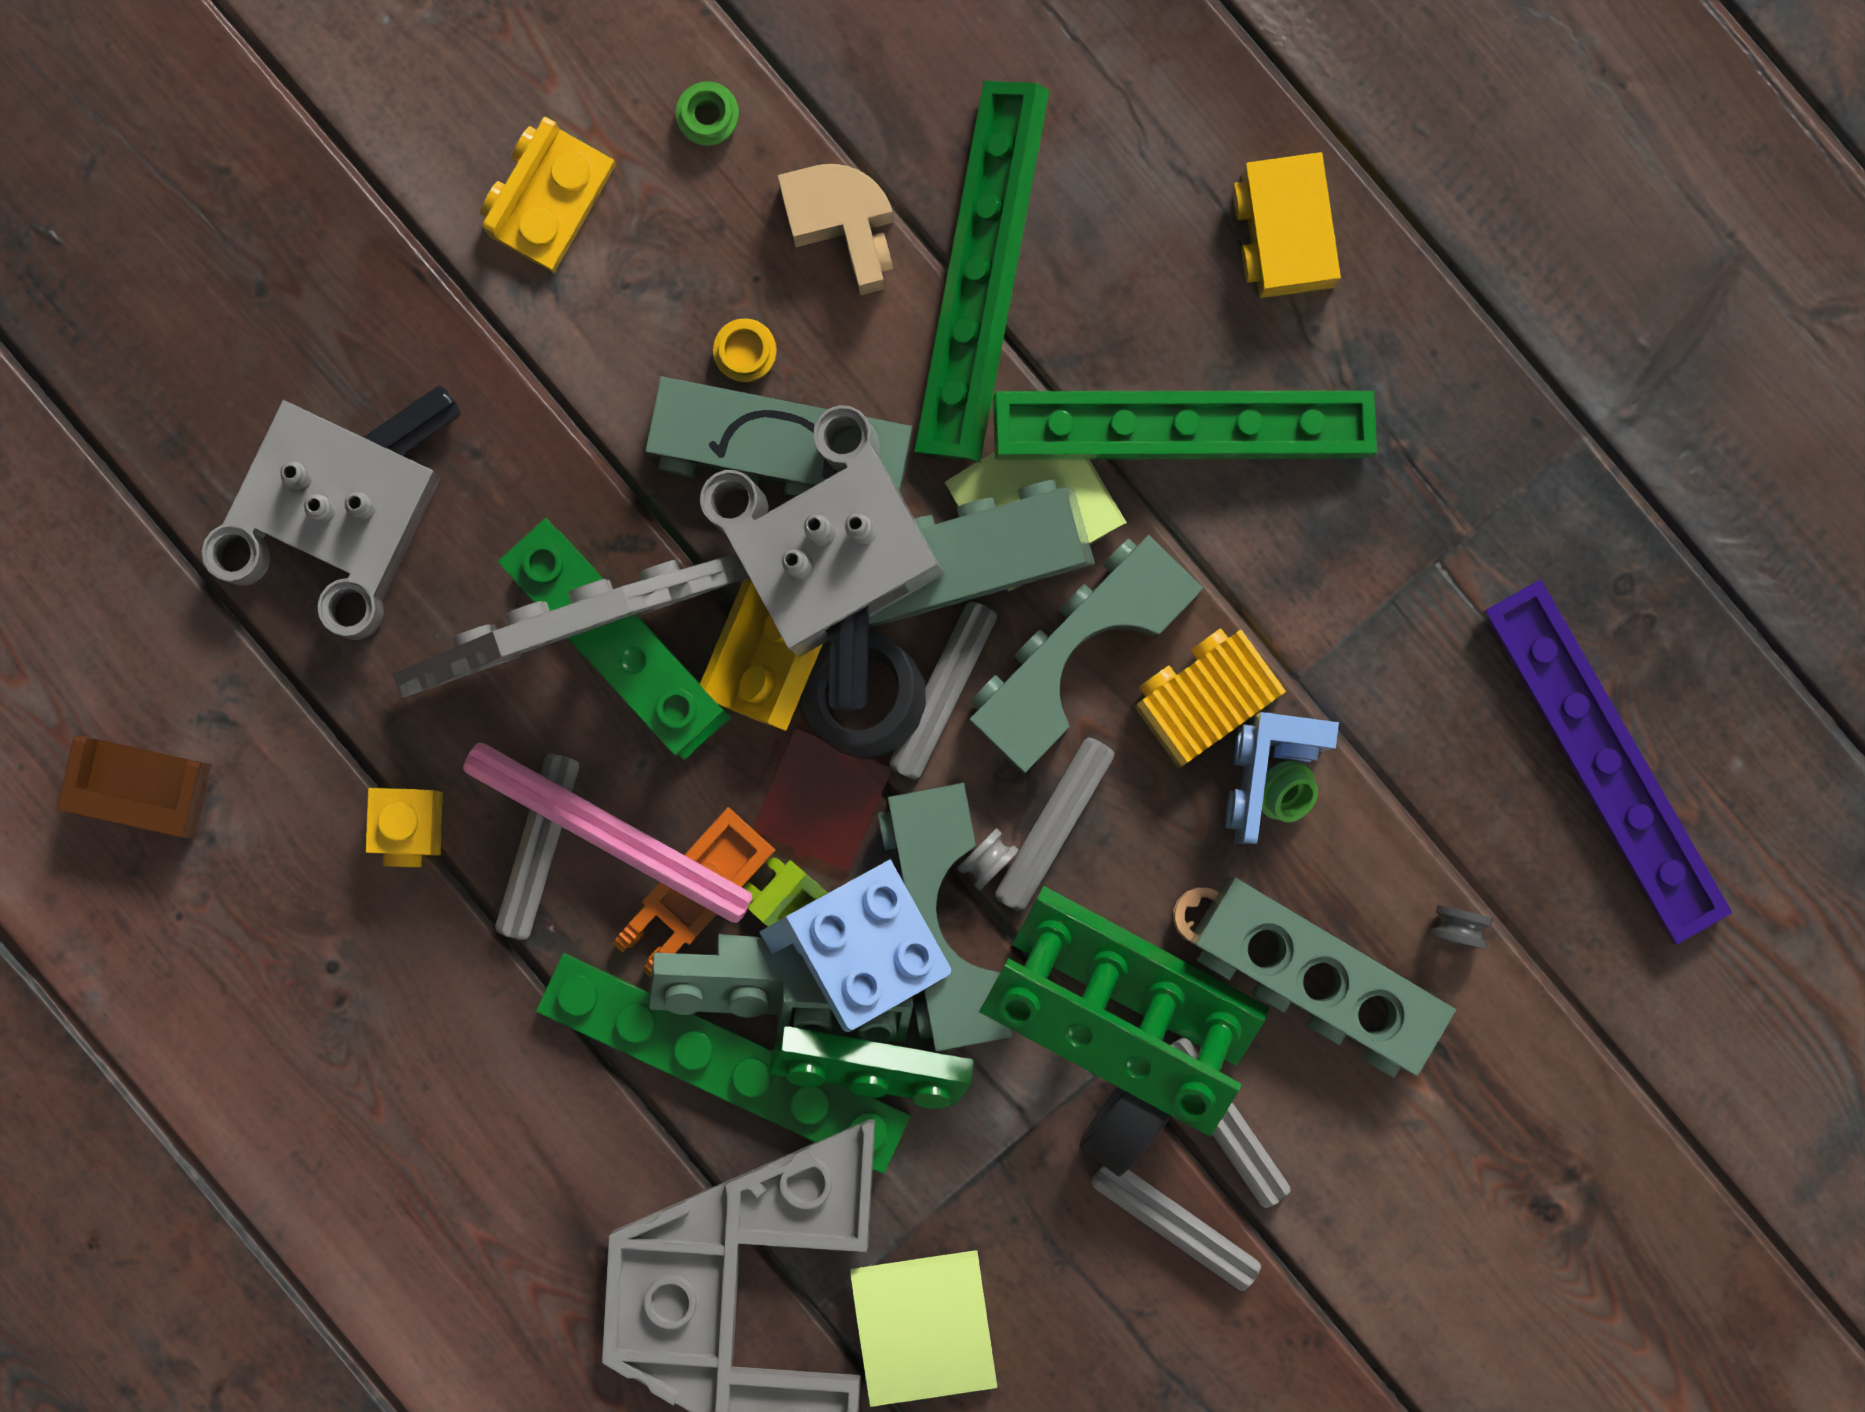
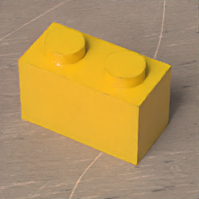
[1232,152,1341,299]

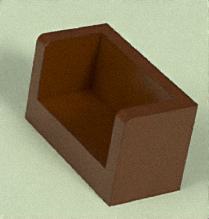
[57,735,212,839]

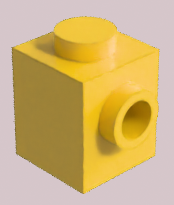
[366,788,443,867]

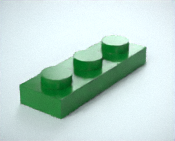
[769,1026,973,1109]

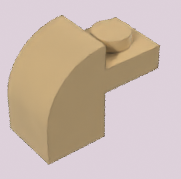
[778,164,893,296]

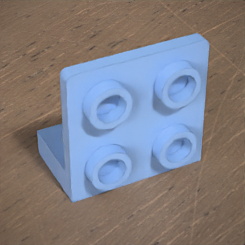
[1225,712,1339,844]
[760,859,951,1032]

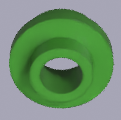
[676,81,739,146]
[1261,760,1318,822]

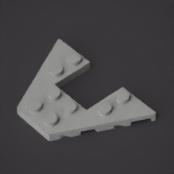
[392,554,750,698]
[602,1119,876,1412]

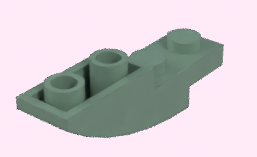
[649,934,913,1044]

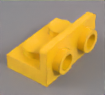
[480,117,617,274]
[700,578,822,731]

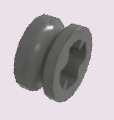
[1430,905,1493,950]

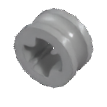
[957,828,1019,891]

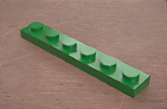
[914,81,1050,463]
[993,391,1377,460]
[536,953,911,1174]

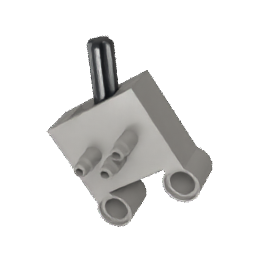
[202,386,461,640]
[700,405,945,711]

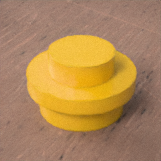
[713,318,777,383]

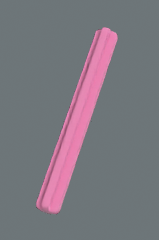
[463,743,752,922]

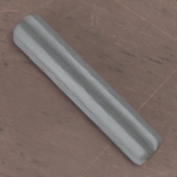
[890,601,997,780]
[995,738,1114,912]
[495,753,579,940]
[1171,1038,1291,1208]
[1092,1165,1261,1291]

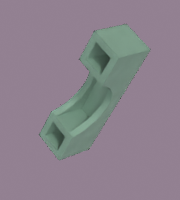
[969,535,1204,775]
[878,783,1012,1051]

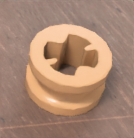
[1173,888,1219,941]

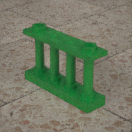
[497,518,732,761]
[979,886,1270,1137]

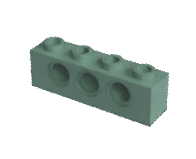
[1188,876,1457,1079]

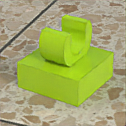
[744,857,828,927]

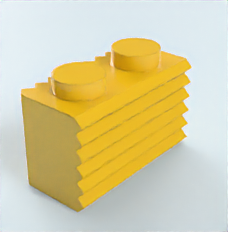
[1134,628,1286,768]

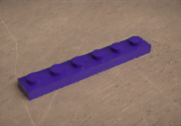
[1482,579,1733,944]

